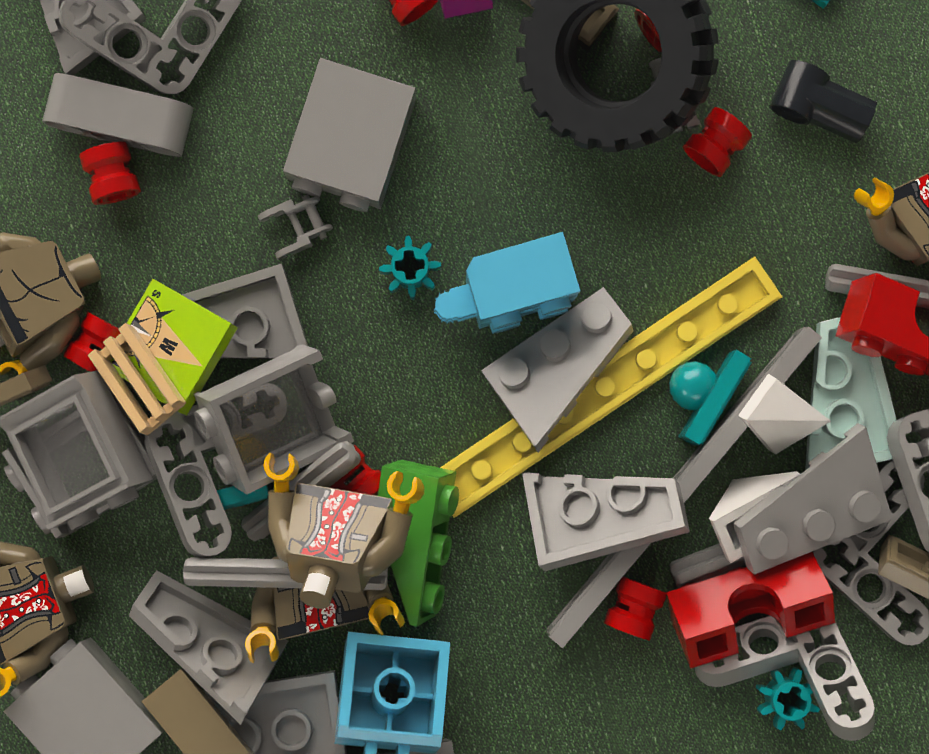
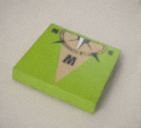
[110,279,238,416]

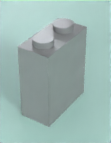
[283,58,417,212]
[3,637,165,754]

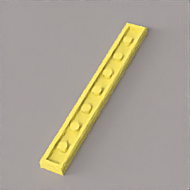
[440,256,782,518]

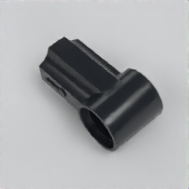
[769,60,878,144]

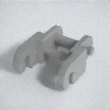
[258,194,333,260]

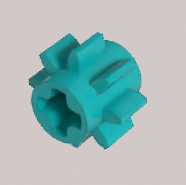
[379,236,441,300]
[755,667,820,730]

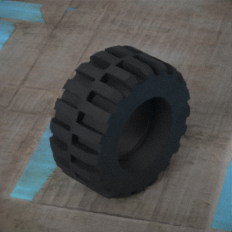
[516,0,719,152]

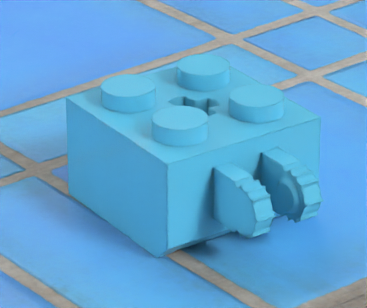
[434,232,580,334]
[334,632,450,754]

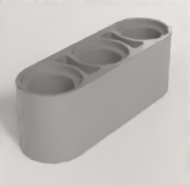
[42,73,194,157]

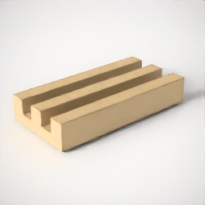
[88,323,186,436]

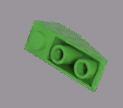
[378,460,459,627]

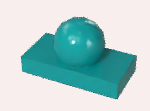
[669,349,752,446]

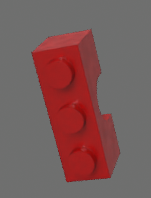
[835,273,929,376]
[666,552,835,668]

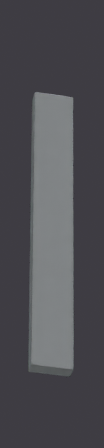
[546,326,822,648]

